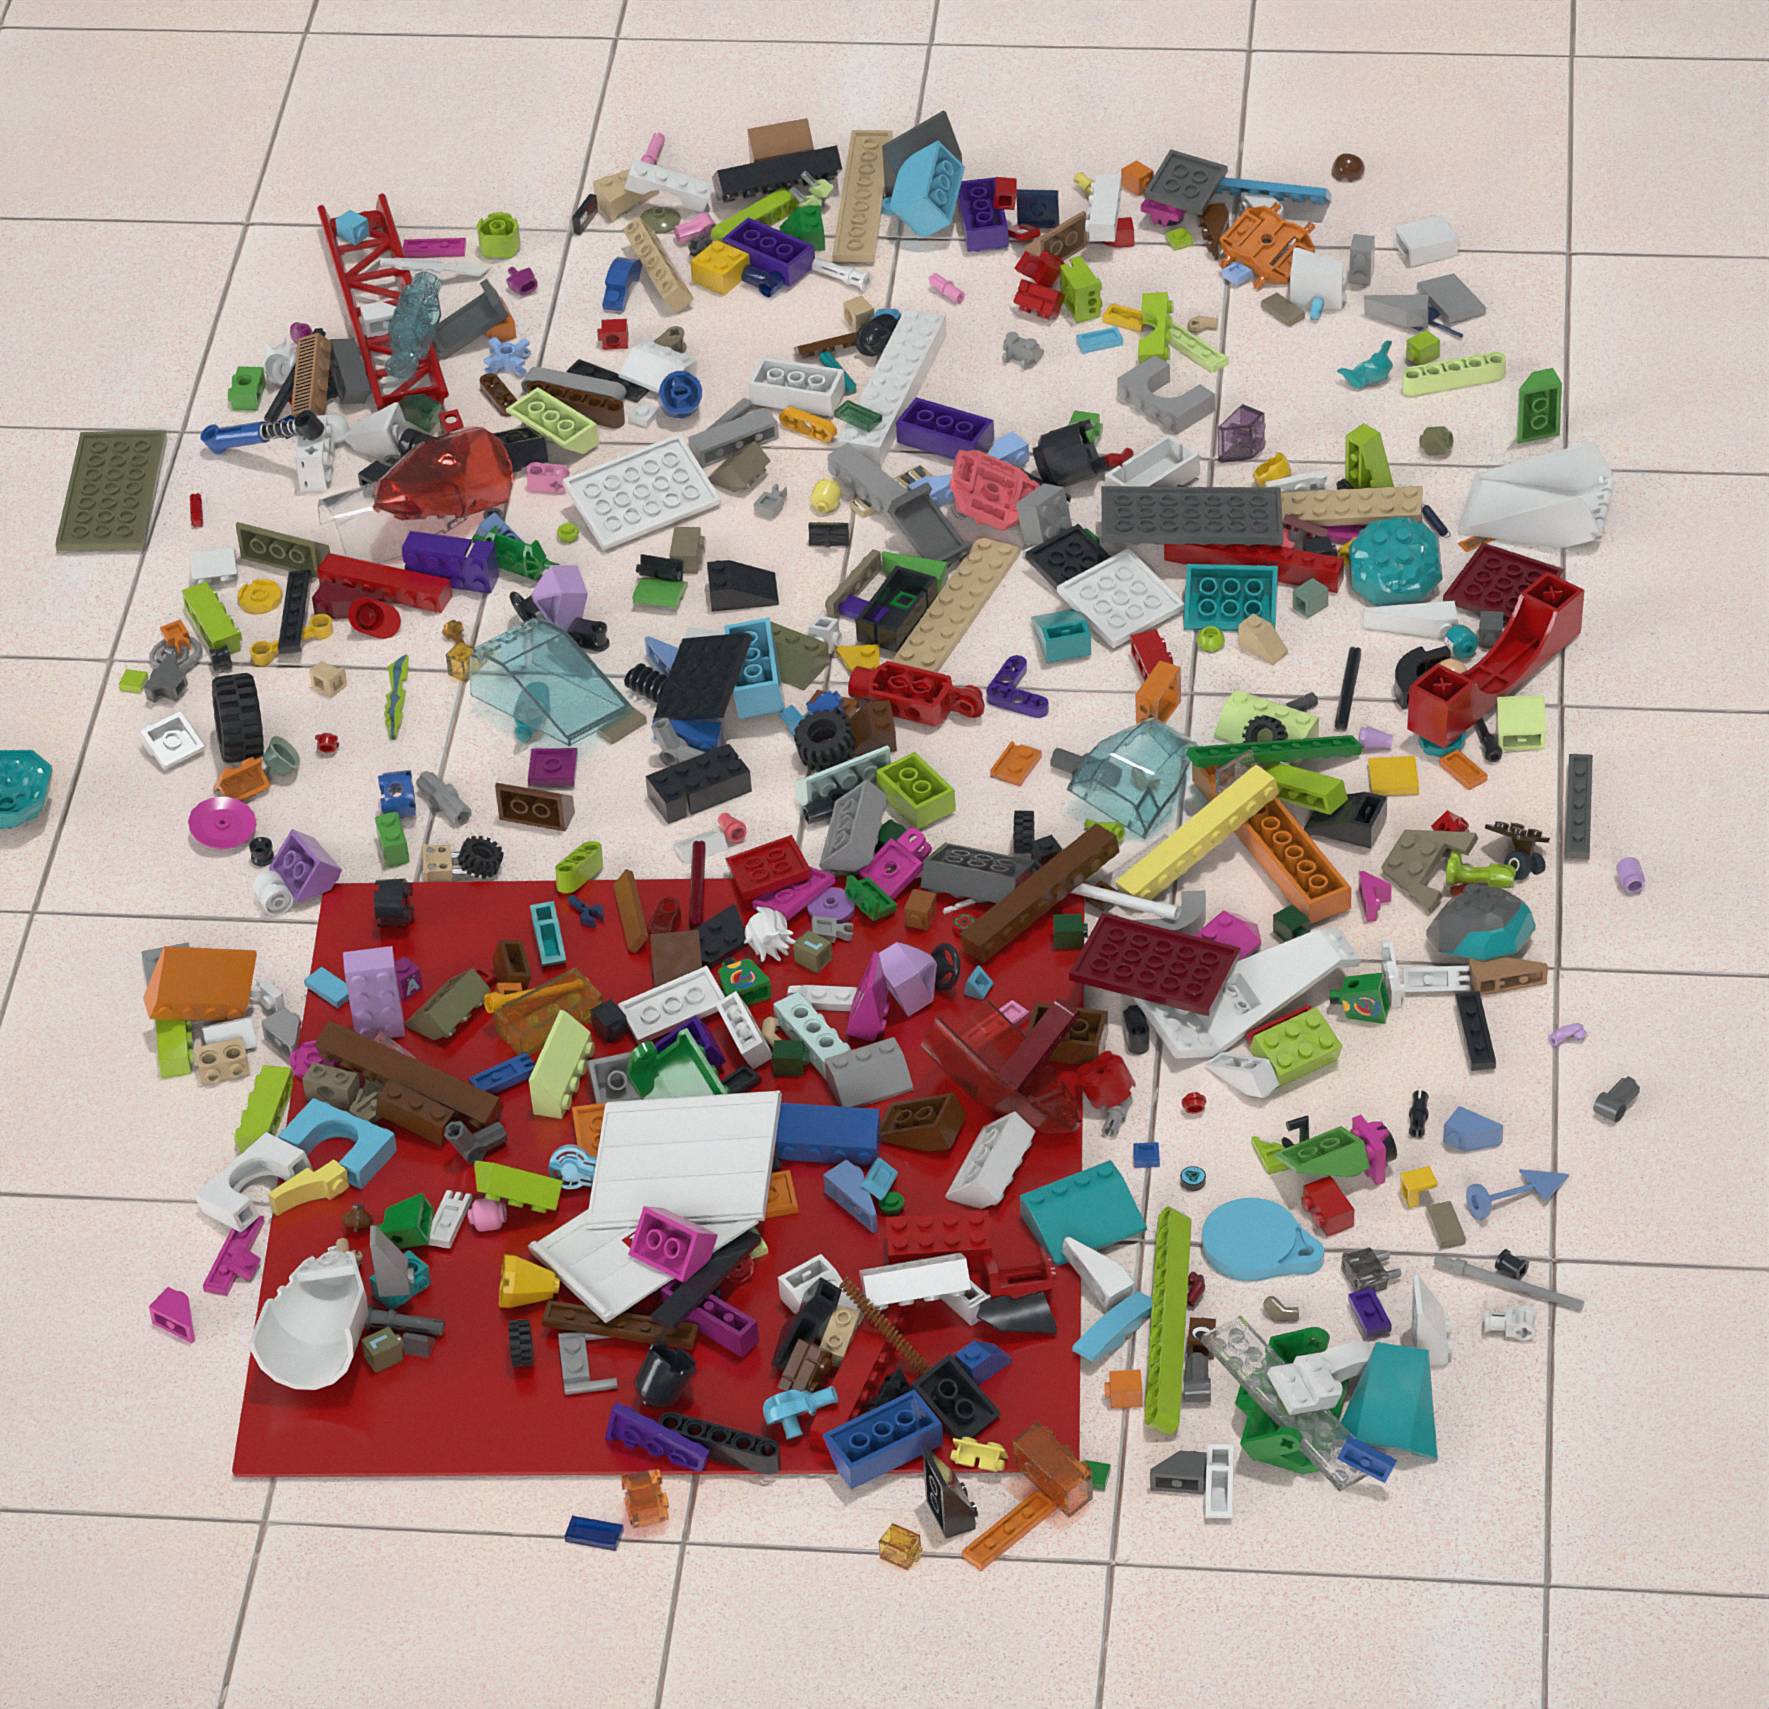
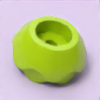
[1196,626,1225,652]

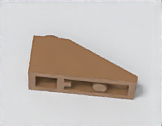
[1468,956,1548,996]

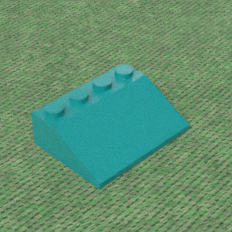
[1184,564,1278,631]
[1020,1160,1147,1266]

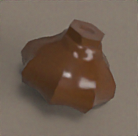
[341,1204,374,1232]

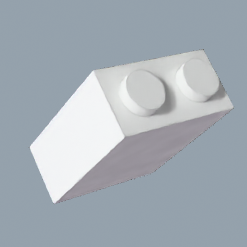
[1395,215,1460,267]

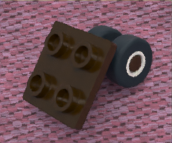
[1485,821,1550,880]

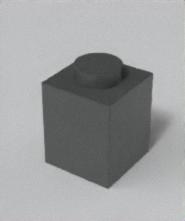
[1478,611,1504,647]

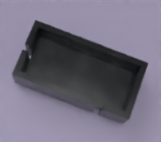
[855,565,938,652]
[645,744,752,824]

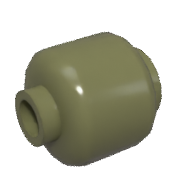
[1419,426,1454,455]

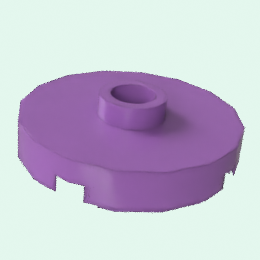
[807,887,855,924]

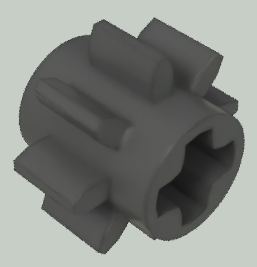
[688,234,713,257]

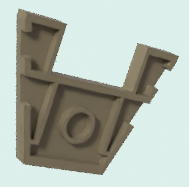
[1381,829,1479,913]

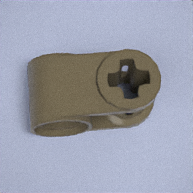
[653,326,687,353]

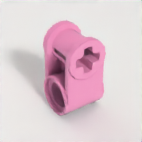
[526,462,570,493]

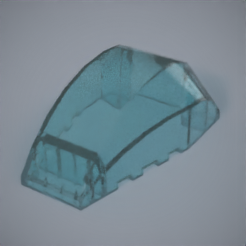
[1067,717,1199,839]

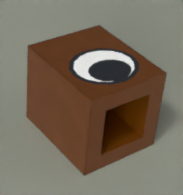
[1188,1317,1216,1360]

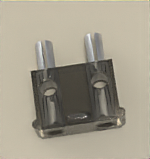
[1341,1247,1402,1292]

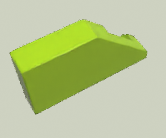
[1251,1136,1291,1175]

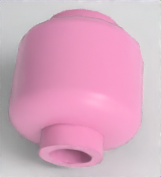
[468,1198,507,1232]

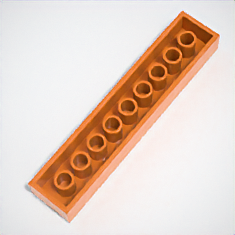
[1192,763,1351,924]

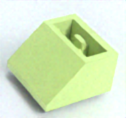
[1496,695,1546,750]

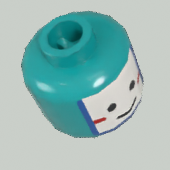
[1444,625,1478,659]

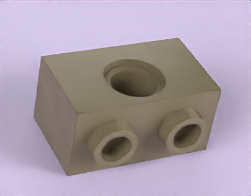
[302,1062,360,1110]

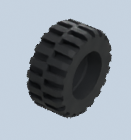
[212,673,264,764]

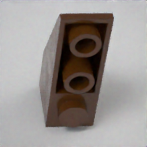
[1197,202,1229,260]

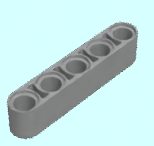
[521,367,626,401]

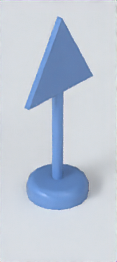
[1466,1169,1569,1220]

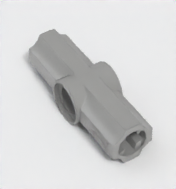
[416,771,472,825]

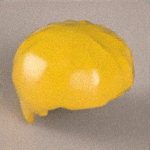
[1253,452,1291,487]

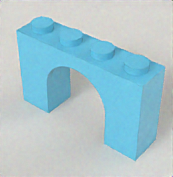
[278,1098,397,1189]

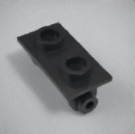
[636,554,683,581]
[866,1367,910,1413]

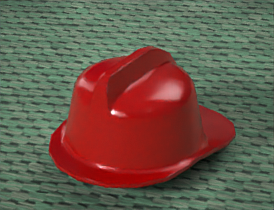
[348,597,401,639]

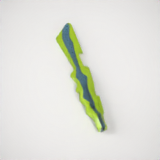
[384,655,409,740]

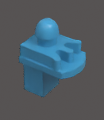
[779,704,813,736]

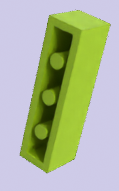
[182,582,242,654]
[1262,761,1348,815]
[155,1019,195,1078]
[234,1065,293,1154]

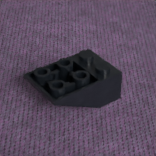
[1303,792,1387,849]

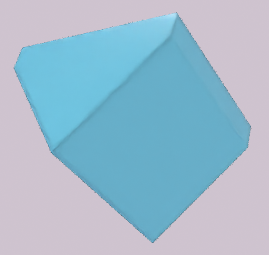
[964,966,994,1000]

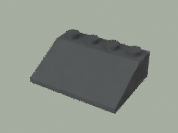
[882,110,962,197]
[921,842,1036,904]

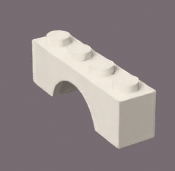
[624,159,713,213]

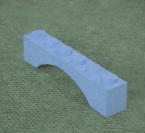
[907,431,1029,508]

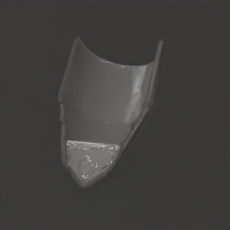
[317,479,475,564]

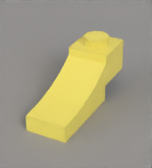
[268,1160,349,1216]

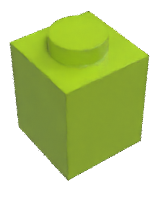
[1406,330,1440,366]

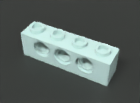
[773,992,851,1079]

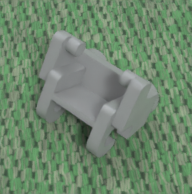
[1002,332,1044,369]

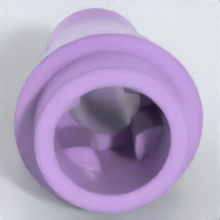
[1358,726,1393,749]

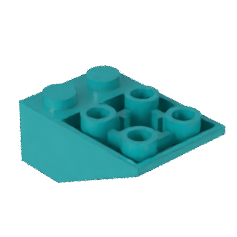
[1031,609,1091,663]

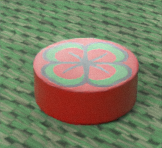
[953,913,976,935]

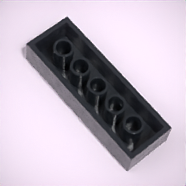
[712,145,843,203]

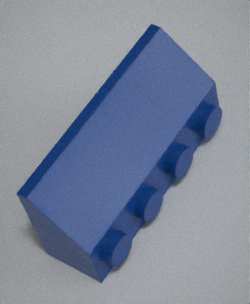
[776,1103,882,1166]
[823,1389,943,1489]

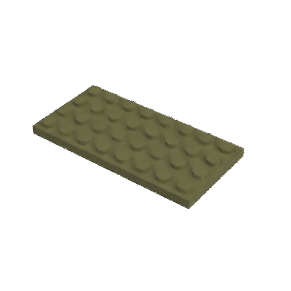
[55,430,167,551]

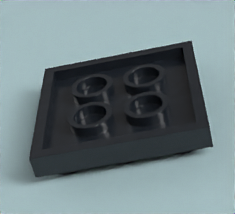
[1025,524,1111,590]

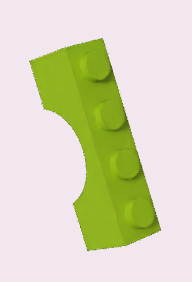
[1138,292,1174,365]

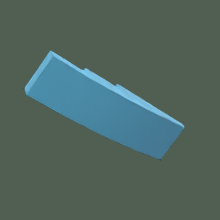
[1072,1291,1152,1362]

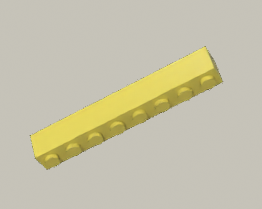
[1115,765,1279,900]

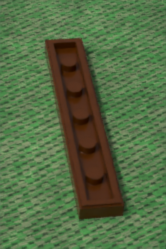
[542,1300,700,1350]

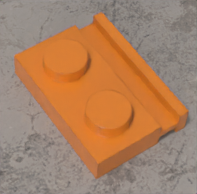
[990,741,1042,786]

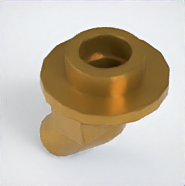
[442,620,465,647]

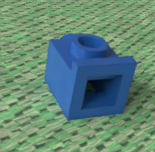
[806,690,846,714]

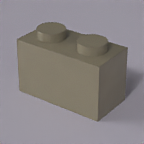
[669,527,706,573]

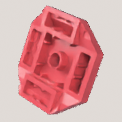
[949,450,1040,531]

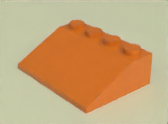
[143,946,257,1022]

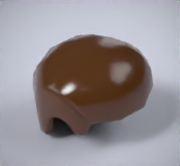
[1331,153,1365,182]

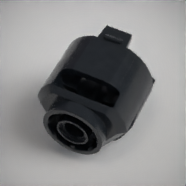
[1033,419,1108,488]

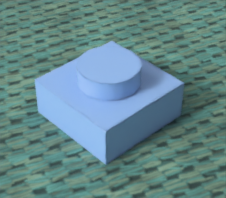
[1222,261,1252,286]

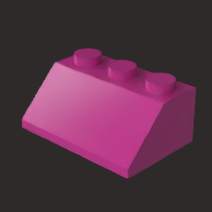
[628,1206,718,1282]

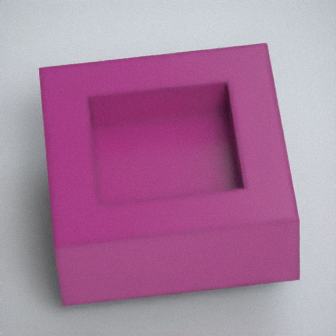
[227,1245,261,1281]

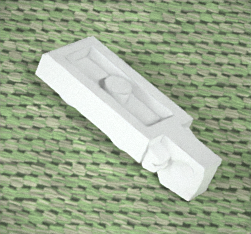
[788,985,857,1011]

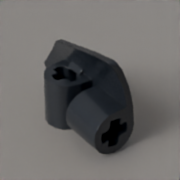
[976,1291,1057,1334]

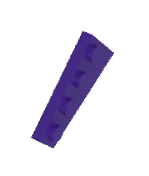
[605,1402,710,1473]

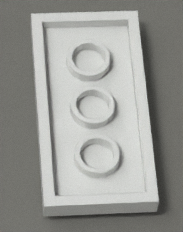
[618,966,725,1045]

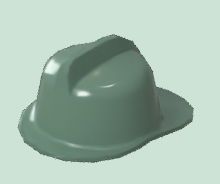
[263,736,300,776]

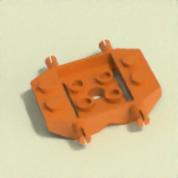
[1219,202,1315,290]

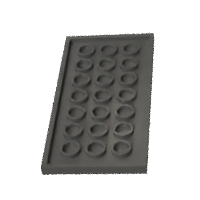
[1101,486,1283,546]

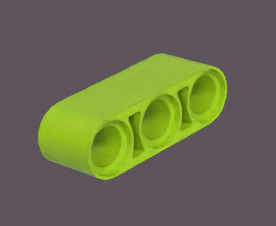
[555,841,603,893]

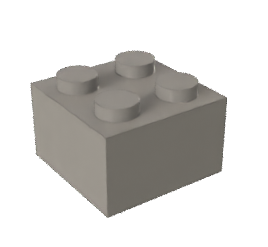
[1016,484,1072,546]

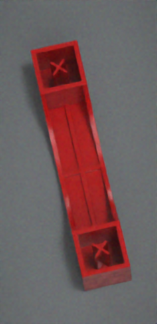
[1407,572,1585,748]

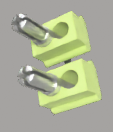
[789,171,833,210]

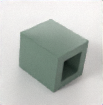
[1293,578,1328,618]

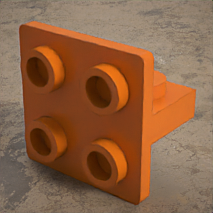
[213,757,271,801]

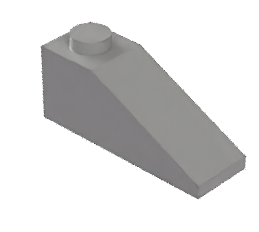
[1364,294,1429,327]
[370,1225,415,1297]

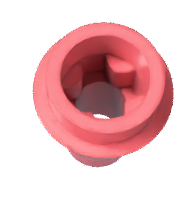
[718,813,747,843]

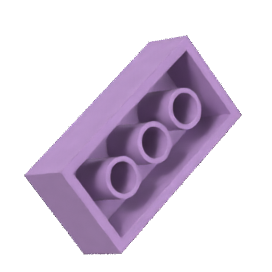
[343,946,405,1040]

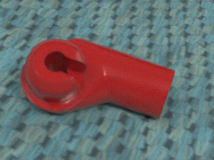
[1105,448,1134,468]

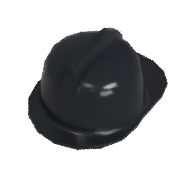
[855,314,898,357]

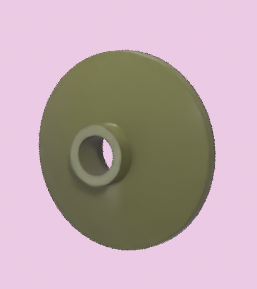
[640,207,681,234]

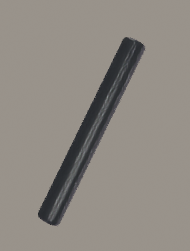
[1335,647,1361,730]

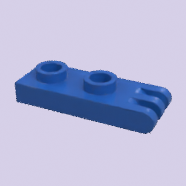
[469,1053,535,1095]

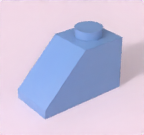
[1443,1106,1503,1152]

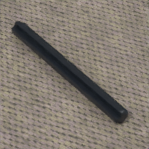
[264,328,326,425]

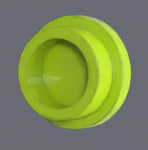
[557,523,579,543]

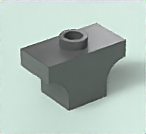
[143,653,188,703]

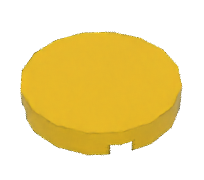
[237,579,283,614]

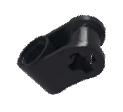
[564,618,610,652]

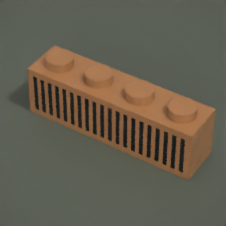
[291,333,332,418]

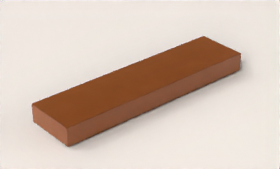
[613,869,649,953]

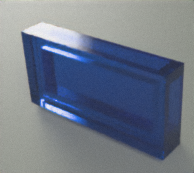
[564,1516,624,1551]

